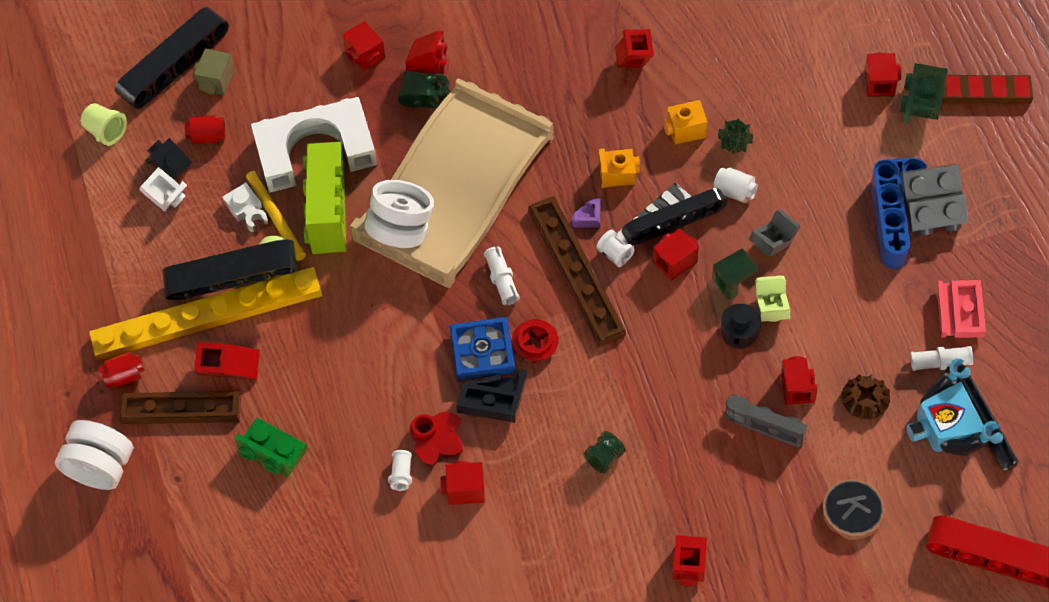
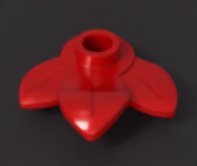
[409,412,463,466]

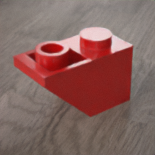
[405,30,449,85]
[194,342,260,380]

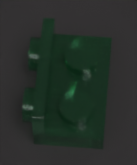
[899,63,948,123]

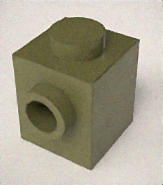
[193,48,235,96]

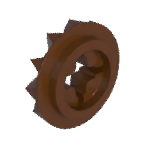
[842,374,890,419]

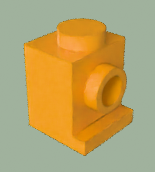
[599,149,641,188]

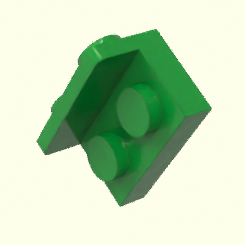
[234,418,308,477]

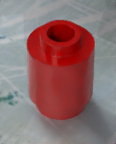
[184,115,226,144]
[99,351,145,388]

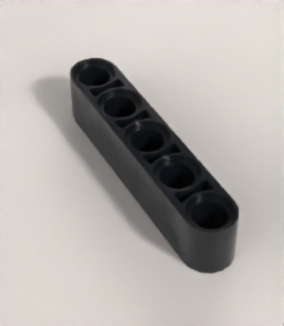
[115,7,229,109]
[162,239,297,300]

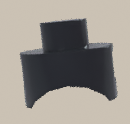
[721,303,761,349]

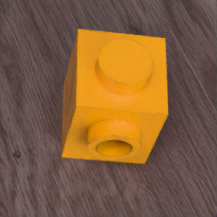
[663,100,708,145]

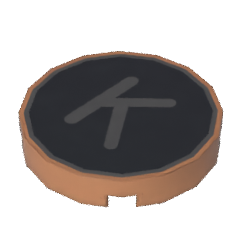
[822,479,885,540]

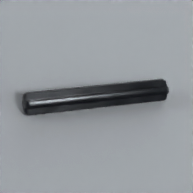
[956,364,1019,471]

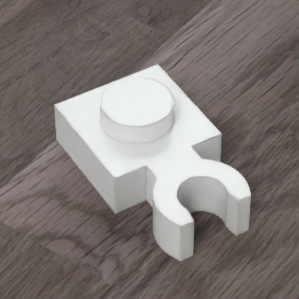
[222,183,269,233]

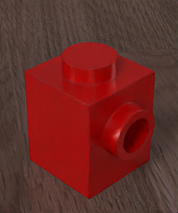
[342,21,386,71]
[864,52,901,97]
[653,229,699,281]
[440,461,485,505]

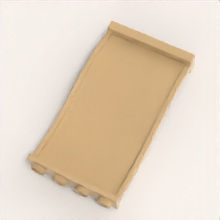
[350,78,554,289]

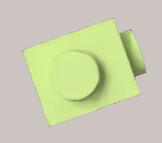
[756,276,790,322]

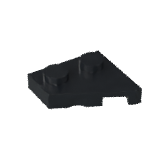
[456,370,527,423]

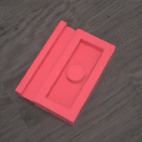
[937,280,986,338]

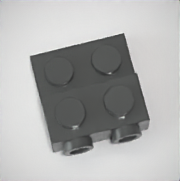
[900,163,969,235]

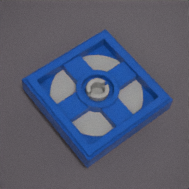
[449,317,516,381]

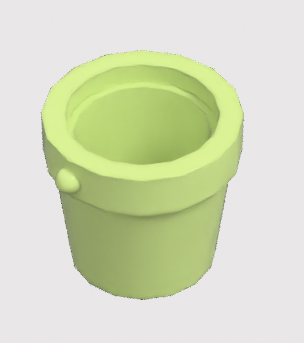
[80,103,127,146]

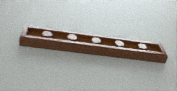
[528,196,626,347]

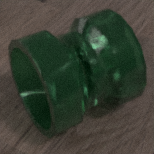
[583,431,626,474]

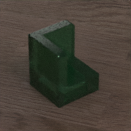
[712,248,758,300]

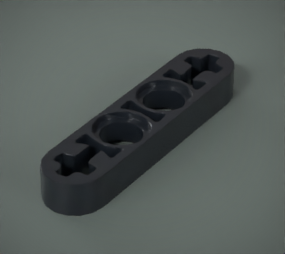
[621,188,728,246]

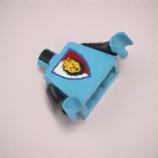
[906,358,1003,456]

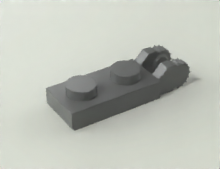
[725,394,807,448]

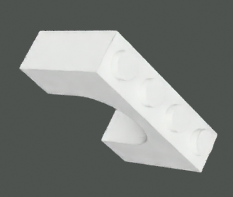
[251,97,377,193]

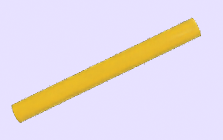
[246,171,306,261]

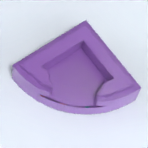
[572,199,601,228]

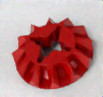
[512,319,559,363]

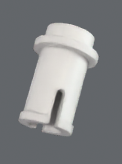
[388,450,412,491]

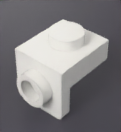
[139,167,187,212]

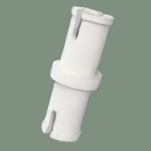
[484,247,520,305]
[910,346,973,371]

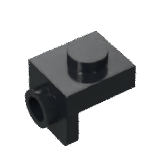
[145,138,192,180]

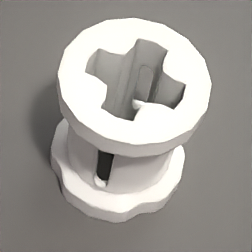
[596,230,635,267]

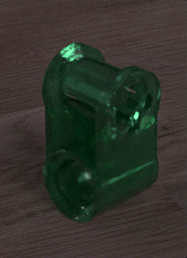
[398,71,451,109]

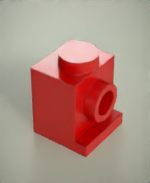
[615,29,654,68]
[781,356,818,405]
[672,535,707,587]

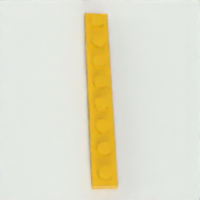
[89,267,322,361]

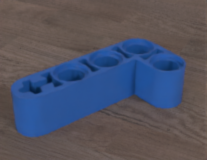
[870,158,928,269]

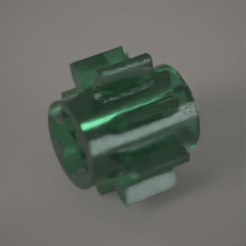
[718,118,753,155]

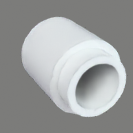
[713,167,758,203]

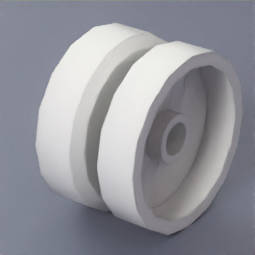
[364,180,434,248]
[54,420,134,490]

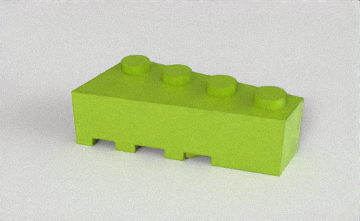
[303,142,347,254]

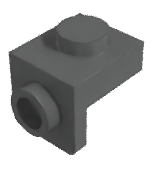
[749,209,800,257]

